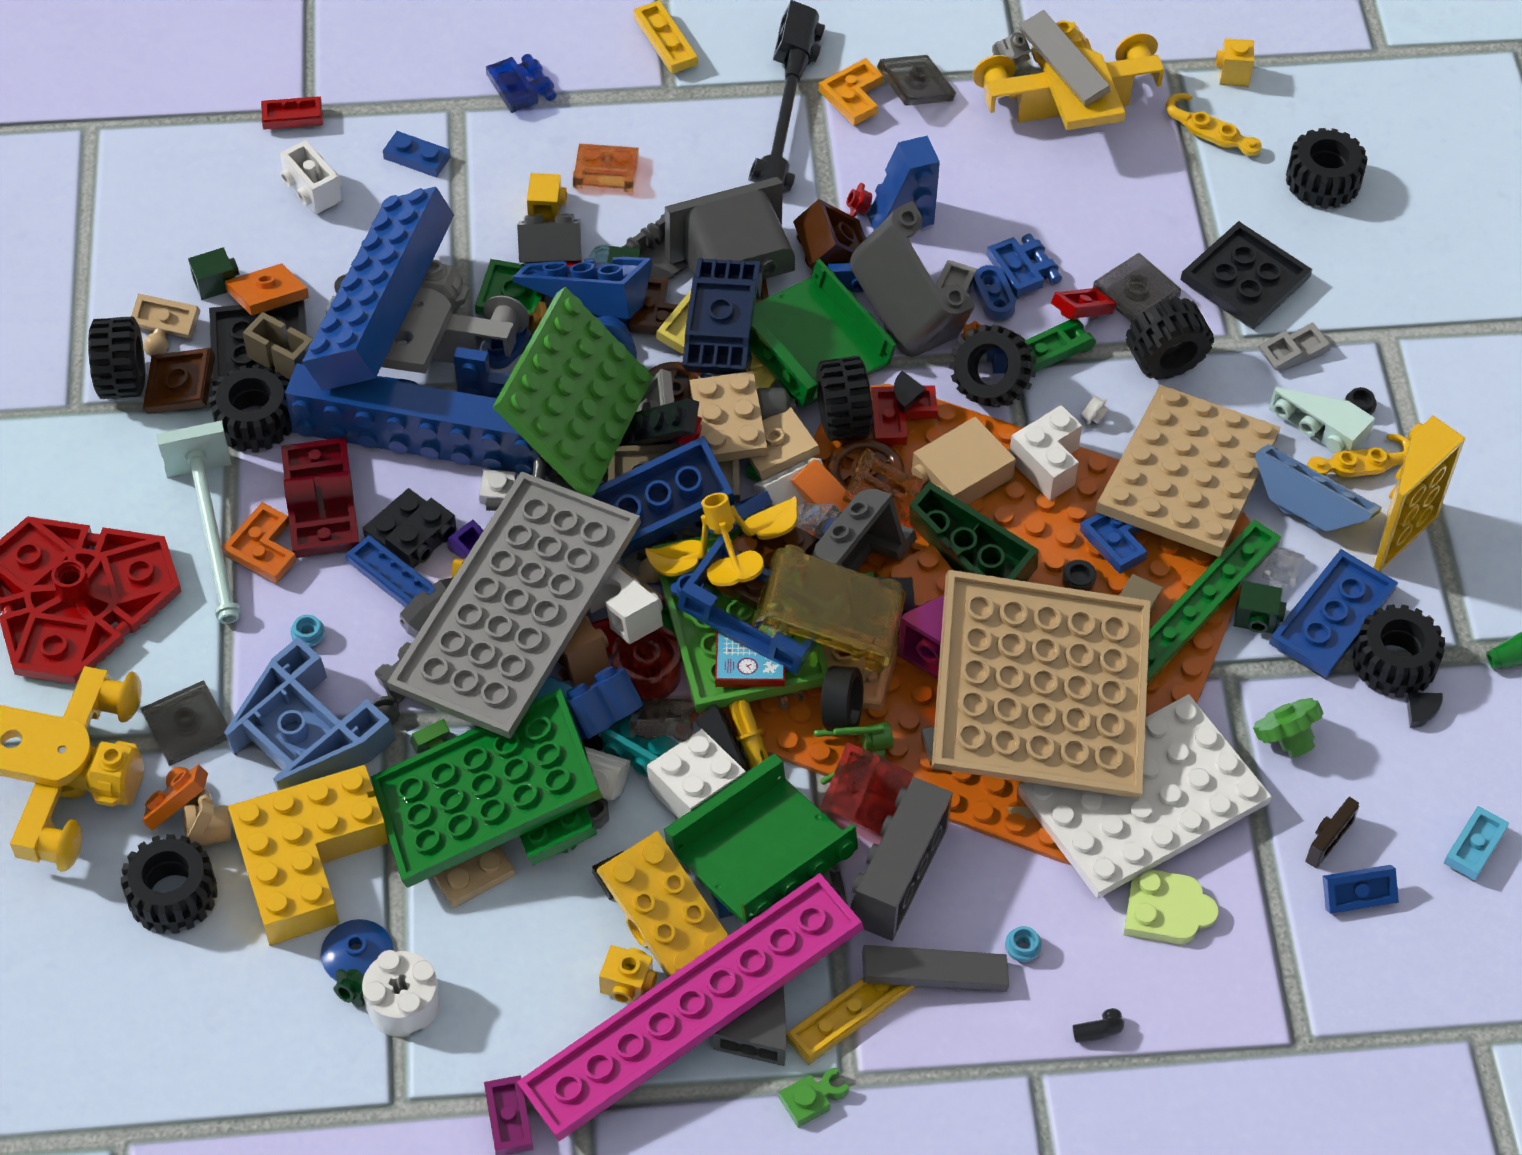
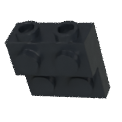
[362,488,457,569]

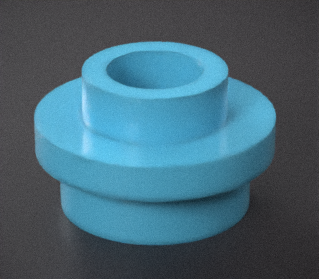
[291,615,325,647]
[1005,926,1042,962]

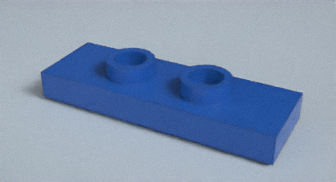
[345,535,436,607]

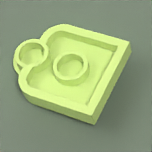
[1123,869,1219,945]

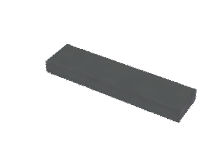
[862,945,1009,992]

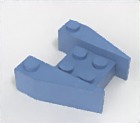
[224,637,396,791]

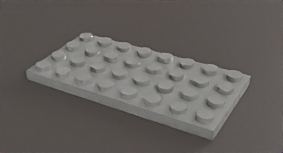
[387,471,641,739]

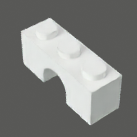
[588,564,663,644]

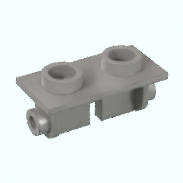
[992,32,1036,65]

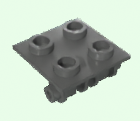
[622,213,688,279]

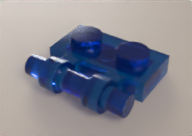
[486,54,557,113]

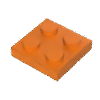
[876,544,953,608]

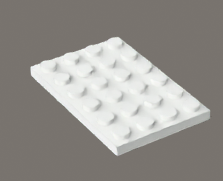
[1017,694,1272,899]

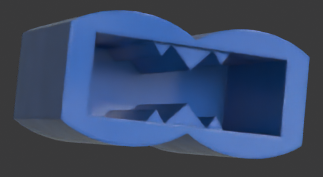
[566,666,644,739]

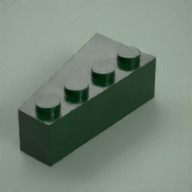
[909,482,1038,582]

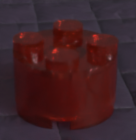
[612,626,682,705]

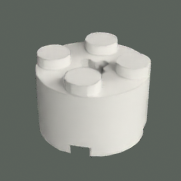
[362,950,440,1037]

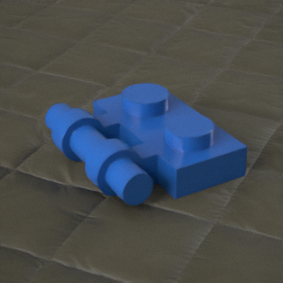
[986,233,1062,298]

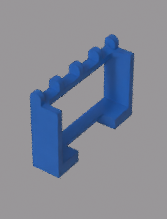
[677,534,844,675]

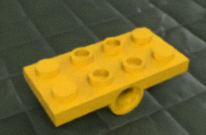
[597,830,729,977]

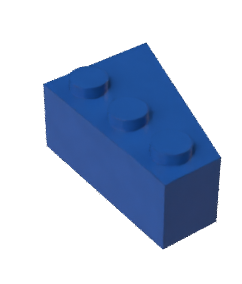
[866,136,940,230]

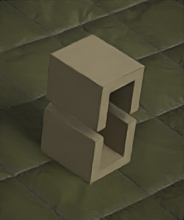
[243,312,313,380]

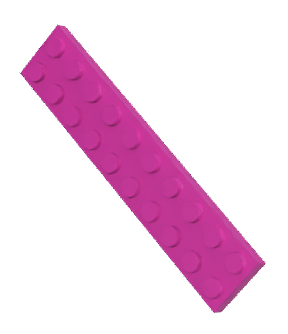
[517,873,864,1142]

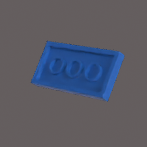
[1269,549,1398,678]

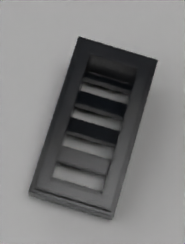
[695,704,750,772]

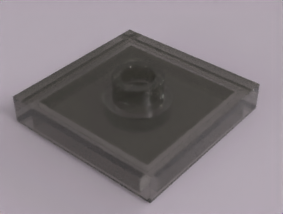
[877,55,956,106]
[1093,253,1182,323]
[140,680,228,766]

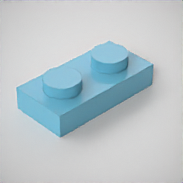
[1444,806,1509,881]

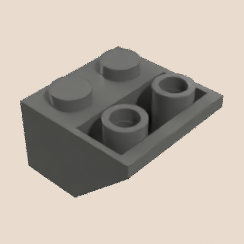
[517,214,582,262]

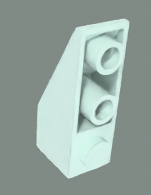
[1269,387,1375,453]

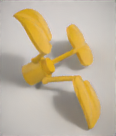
[645,493,798,586]

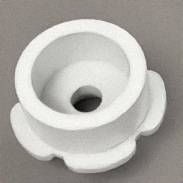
[1080,395,1109,425]

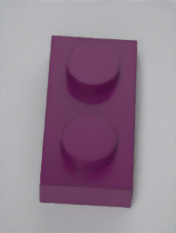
[484,1075,533,1155]

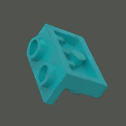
[601,715,679,777]

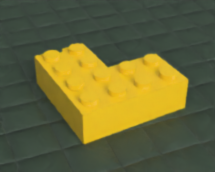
[227,765,388,946]

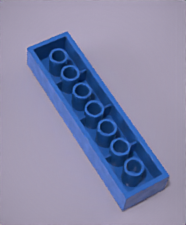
[302,186,454,391]
[285,363,543,475]

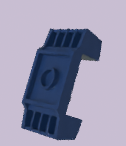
[682,258,762,374]

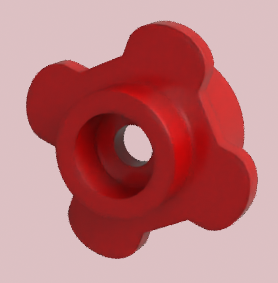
[846,183,873,217]

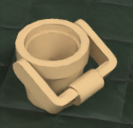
[182,789,231,846]

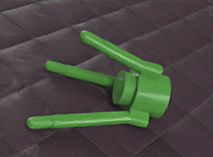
[814,721,894,785]

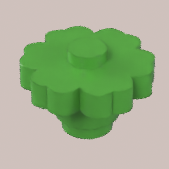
[1253,698,1324,757]

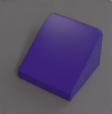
[447,519,484,559]

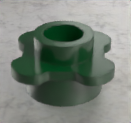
[333,969,365,1007]

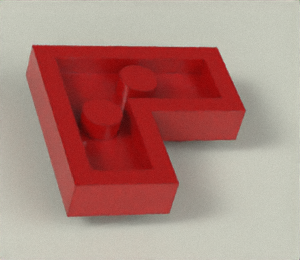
[871,385,938,446]

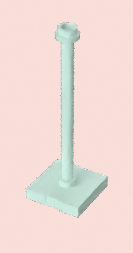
[156,420,241,624]

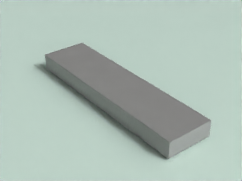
[1019,10,1111,107]

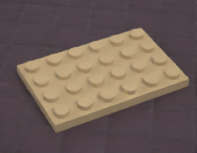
[1095,385,1281,557]

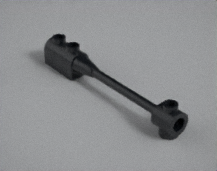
[748,0,825,193]

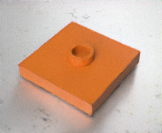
[225,263,309,316]

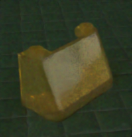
[751,544,906,674]

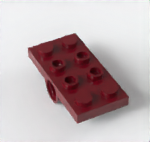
[281,437,359,558]

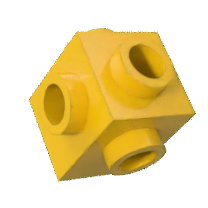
[599,945,657,1004]

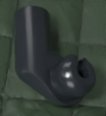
[1073,1008,1125,1043]

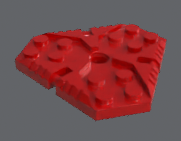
[0,516,182,684]

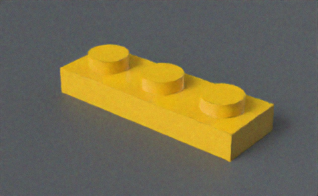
[633,0,698,74]

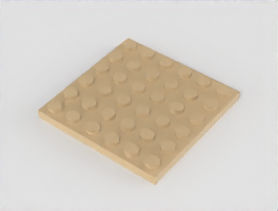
[931,570,1150,799]

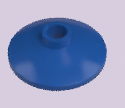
[321,919,394,982]

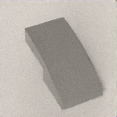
[1258,322,1330,371]

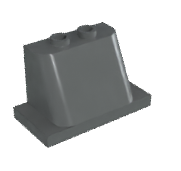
[665,177,795,280]
[802,489,917,631]

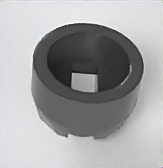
[373,696,400,725]

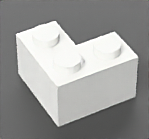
[1009,405,1082,501]

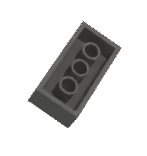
[850,777,953,941]

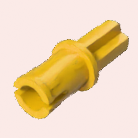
[729,699,768,769]

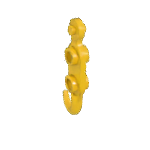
[1166,93,1262,156]
[1307,434,1410,478]

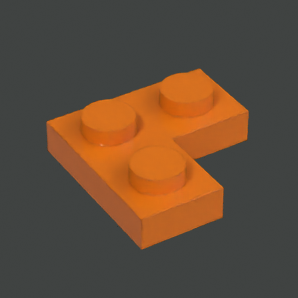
[222,502,297,584]

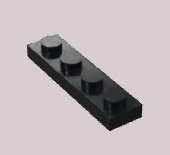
[619,398,699,446]

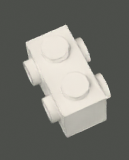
[280,140,343,215]

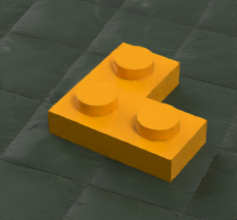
[818,58,884,126]

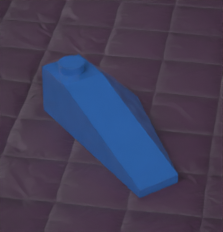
[513,256,652,321]

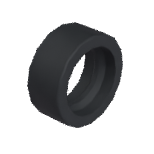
[821,665,864,731]

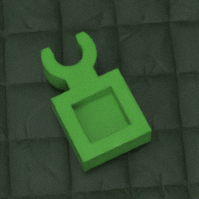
[779,1068,849,1127]

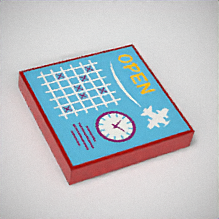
[715,624,786,687]

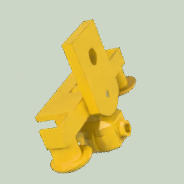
[973,20,1164,130]
[0,666,144,872]

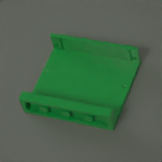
[749,259,896,409]
[664,753,858,925]

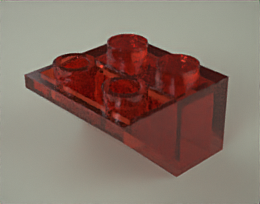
[820,742,914,837]

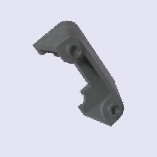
[850,201,975,357]

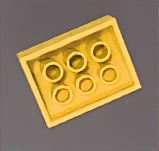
[1373,415,1465,571]

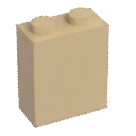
[911,416,1016,505]

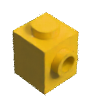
[1215,38,1254,86]
[527,173,567,220]

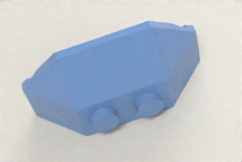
[1255,444,1382,532]

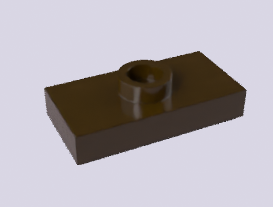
[1305,796,1360,868]

